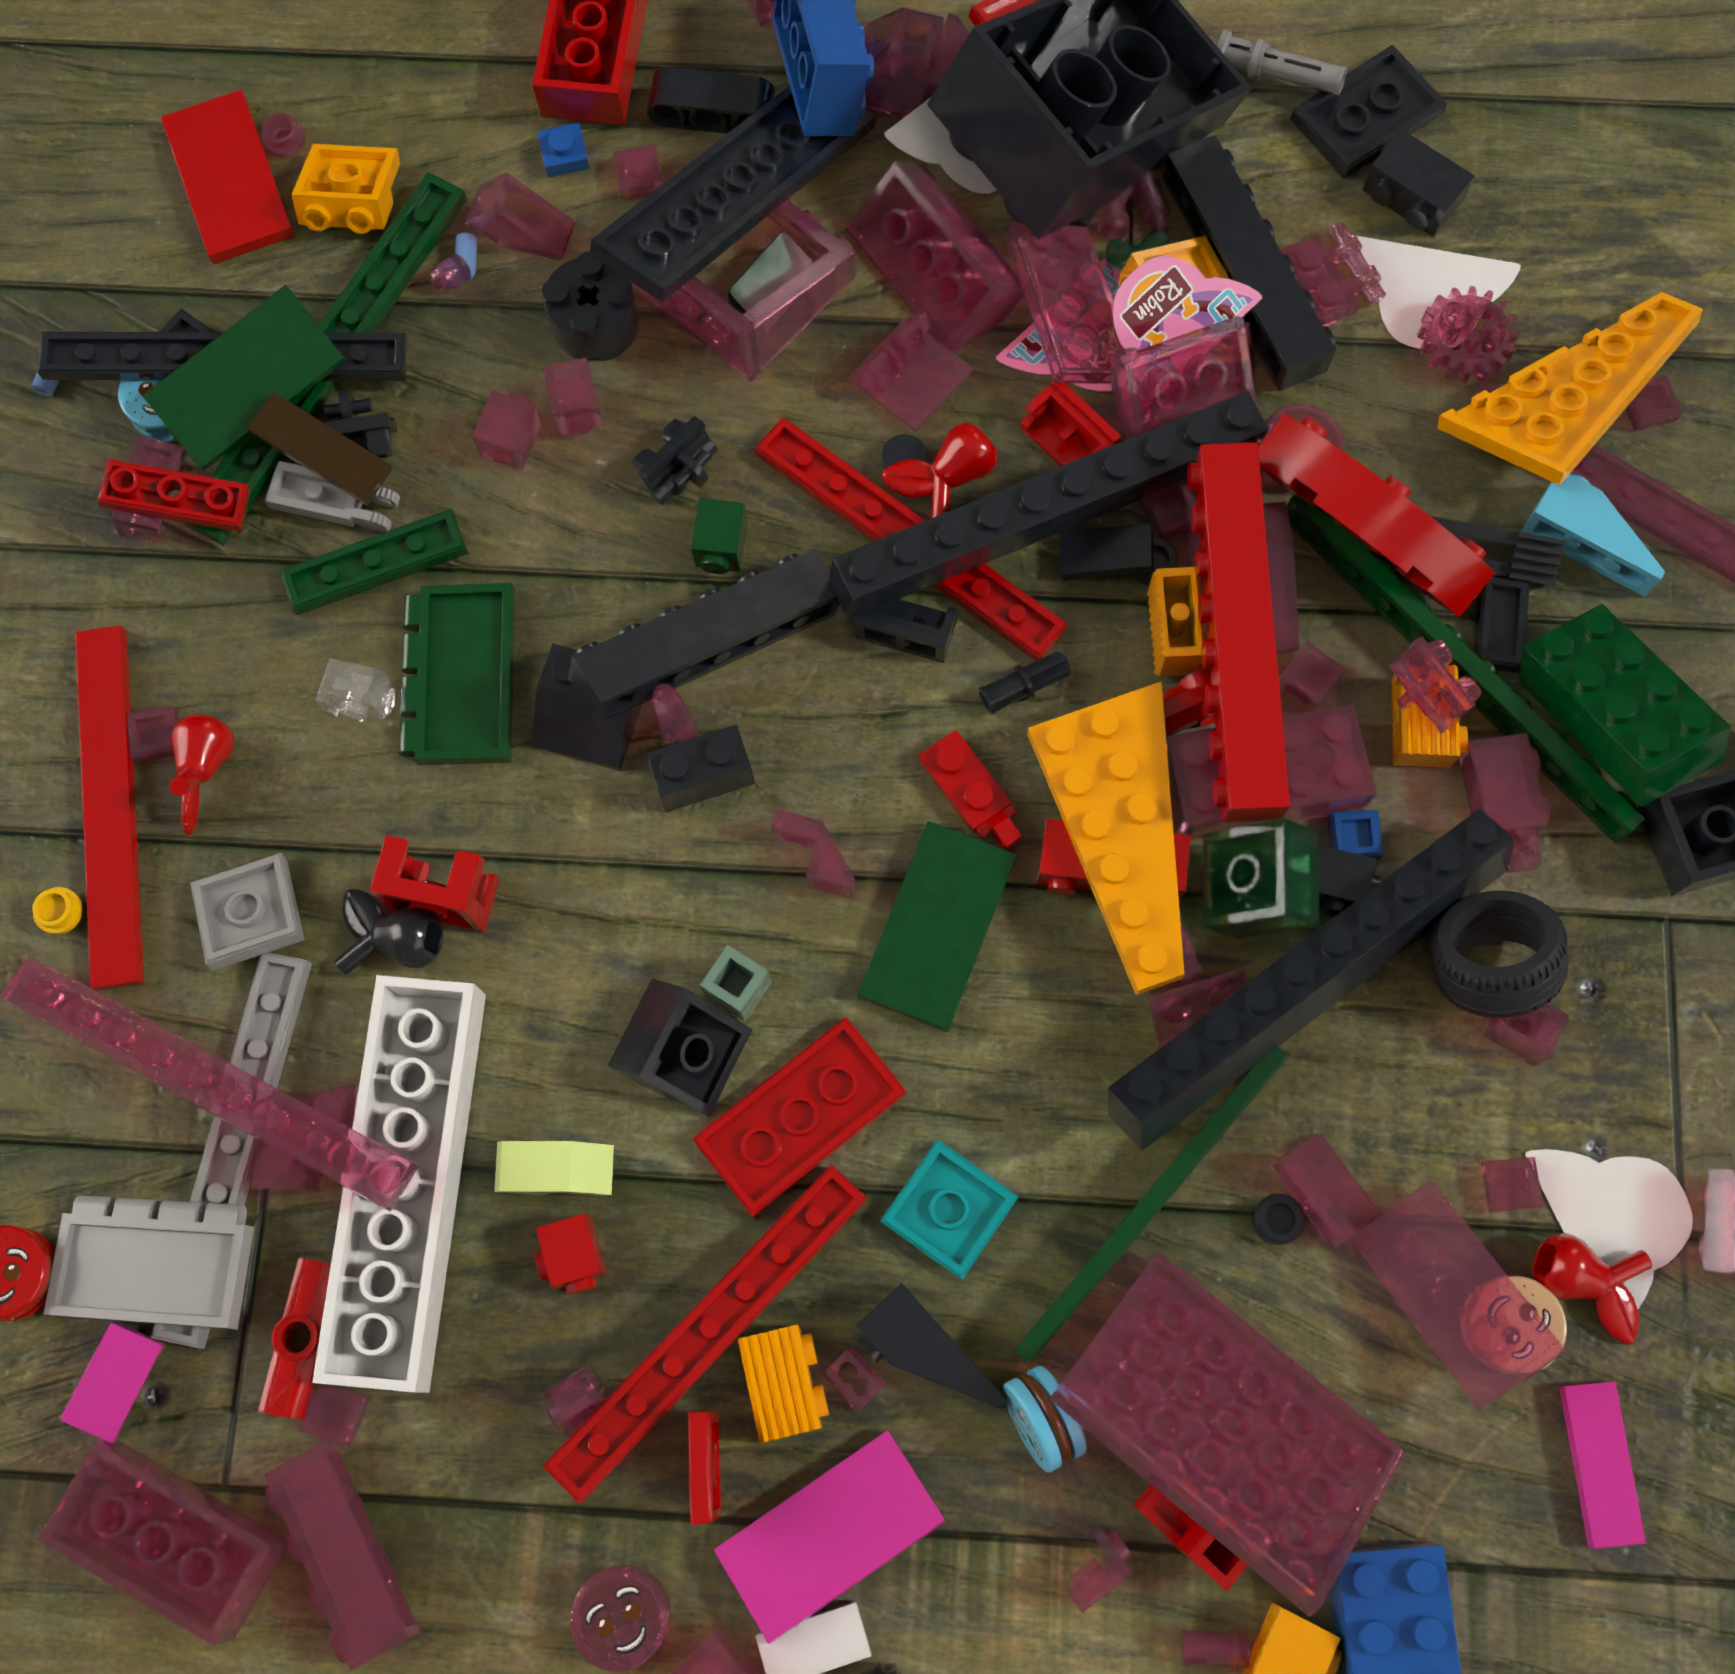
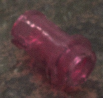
[1182,1627,1249,1673]

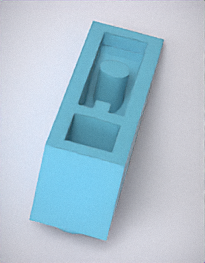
[1521,473,1665,597]

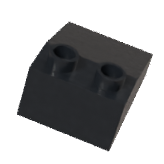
[927,0,1252,240]

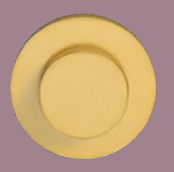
[32,887,83,935]

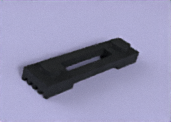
[1369,516,1566,586]

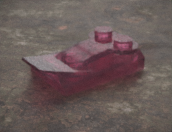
[1110,316,1257,439]

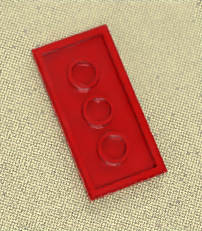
[160,89,295,265]
[692,1016,907,1218]

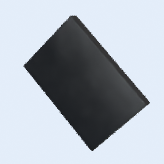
[1290,45,1447,179]

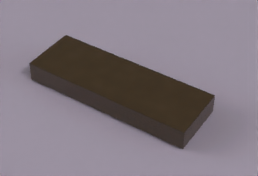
[247,392,393,506]

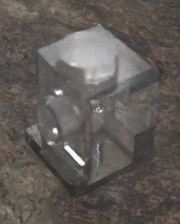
[315,658,396,721]

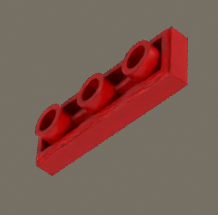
[98,459,250,532]

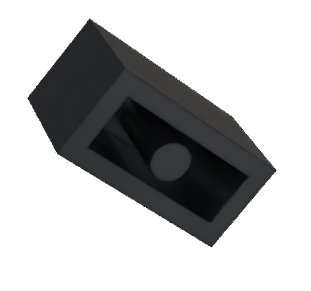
[1362,129,1475,237]
[646,724,755,813]

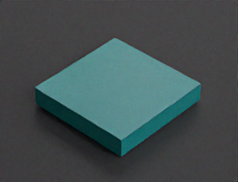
[880,1139,1019,1281]

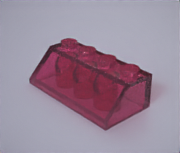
[846,162,1029,355]

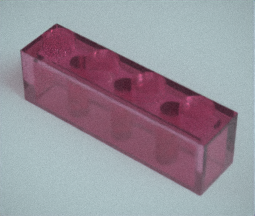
[264,1442,421,1671]

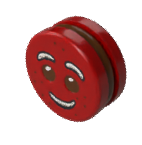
[0,1225,56,1321]

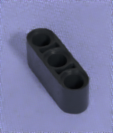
[647,67,775,134]

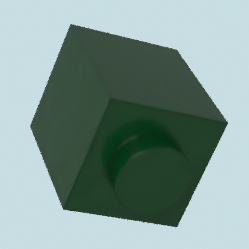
[691,498,748,574]

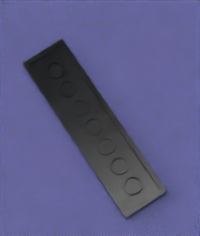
[590,86,877,303]

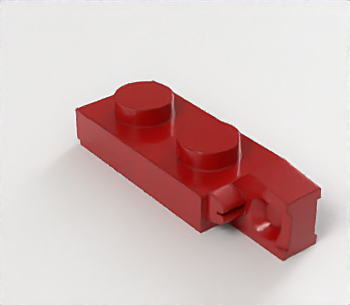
[918,730,1022,851]

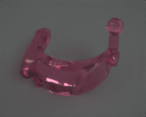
[650,683,698,743]

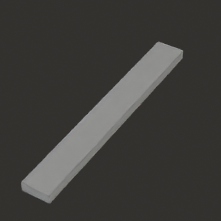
[151,952,312,1349]

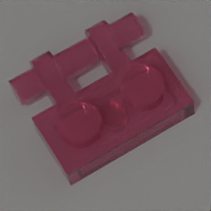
[1280,222,1386,327]

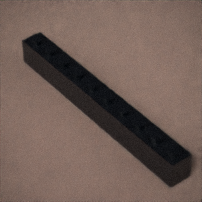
[829,391,1269,620]
[1108,809,1516,1151]

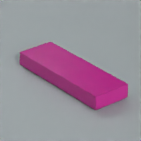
[1559,1381,1646,1549]

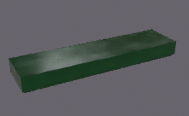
[279,508,469,616]

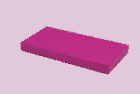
[714,1430,946,1645]

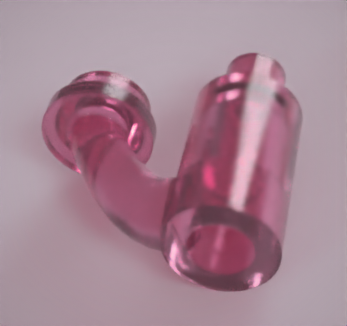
[1097,170,1170,242]

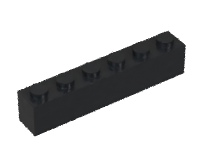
[1163,135,1336,391]
[568,549,840,725]

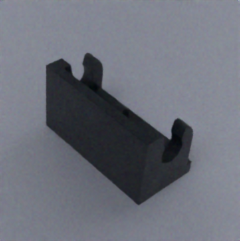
[855,599,959,663]

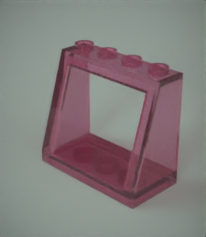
[630,199,856,382]

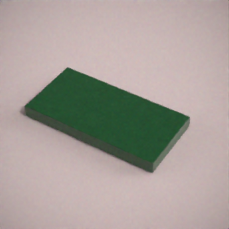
[142,284,346,471]
[858,821,1017,1033]

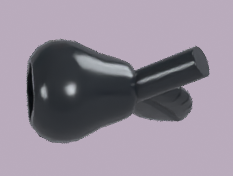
[334,889,444,975]

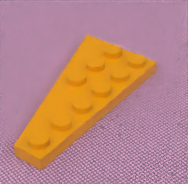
[1437,292,1703,486]

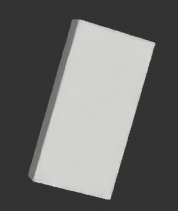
[755,1601,872,1674]

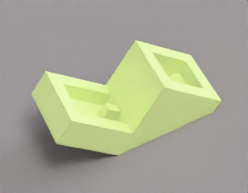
[494,1141,614,1196]

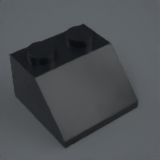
[531,643,643,771]
[608,979,753,1117]

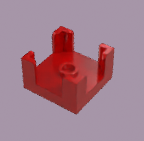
[369,835,500,933]

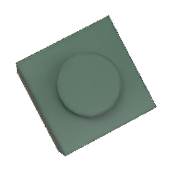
[700,945,772,1022]

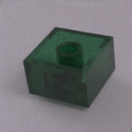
[1203,818,1319,939]

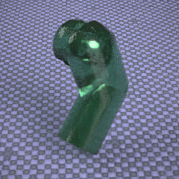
[1105,228,1169,271]

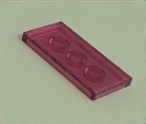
[1349,1179,1566,1412]

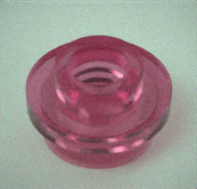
[261,113,306,157]

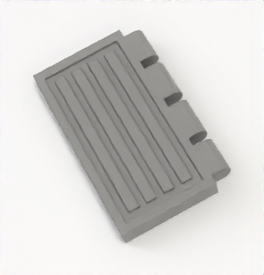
[43,1195,254,1330]

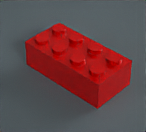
[532,0,648,125]

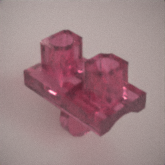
[1389,636,1481,733]

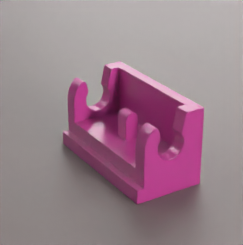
[59,1323,165,1443]

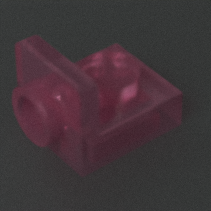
[1066,1526,1133,1613]

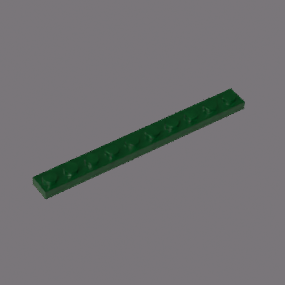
[184,172,467,546]
[1282,495,1645,844]

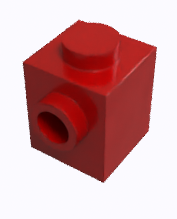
[535,1213,607,1296]

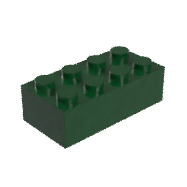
[1519,604,1732,807]

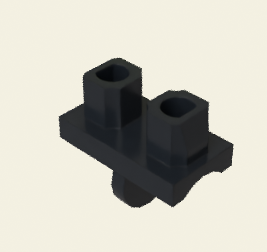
[324,388,398,458]
[632,416,718,505]

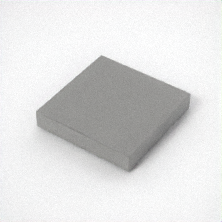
[190,852,305,971]

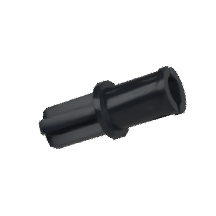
[978,652,1071,715]

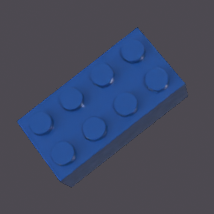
[771,0,874,136]
[1324,1541,1461,1674]

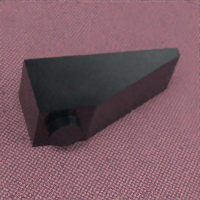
[856,1283,1007,1408]

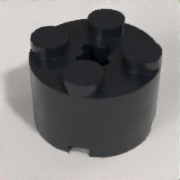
[542,251,639,361]

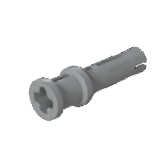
[1217,29,1348,96]

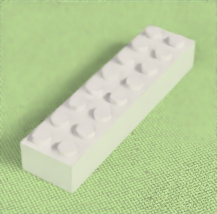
[312,975,486,1393]

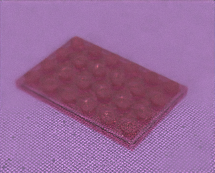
[1049,1251,1406,1617]

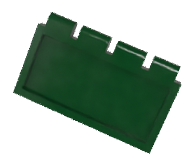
[398,583,515,765]

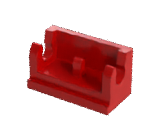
[1020,376,1121,466]

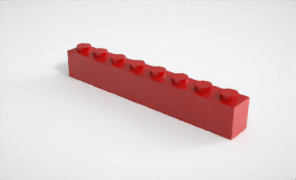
[1188,443,1290,823]

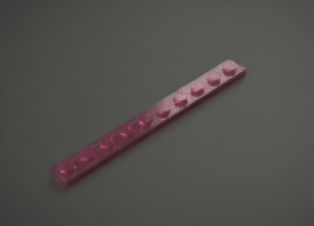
[0,956,419,1212]

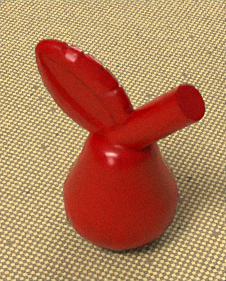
[881,422,998,518]
[169,714,235,836]
[1532,1233,1652,1345]

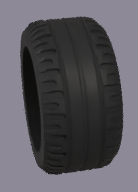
[1431,891,1568,1018]

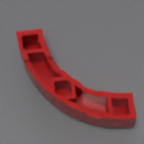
[1258,413,1495,618]

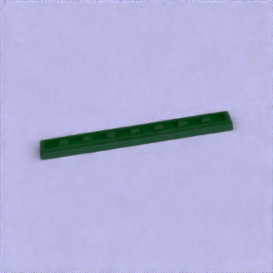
[1012,1047,1287,1363]

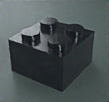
[1637,770,1735,897]

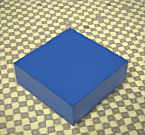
[1327,810,1384,860]

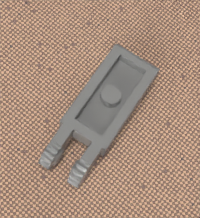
[264,461,400,533]

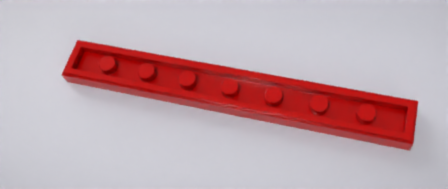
[754,417,1068,661]
[75,625,145,991]
[542,1164,867,1505]

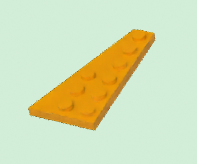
[1027,681,1184,995]

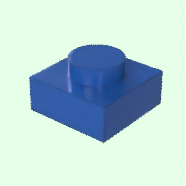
[537,122,590,177]

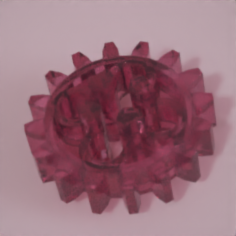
[1417,286,1520,383]

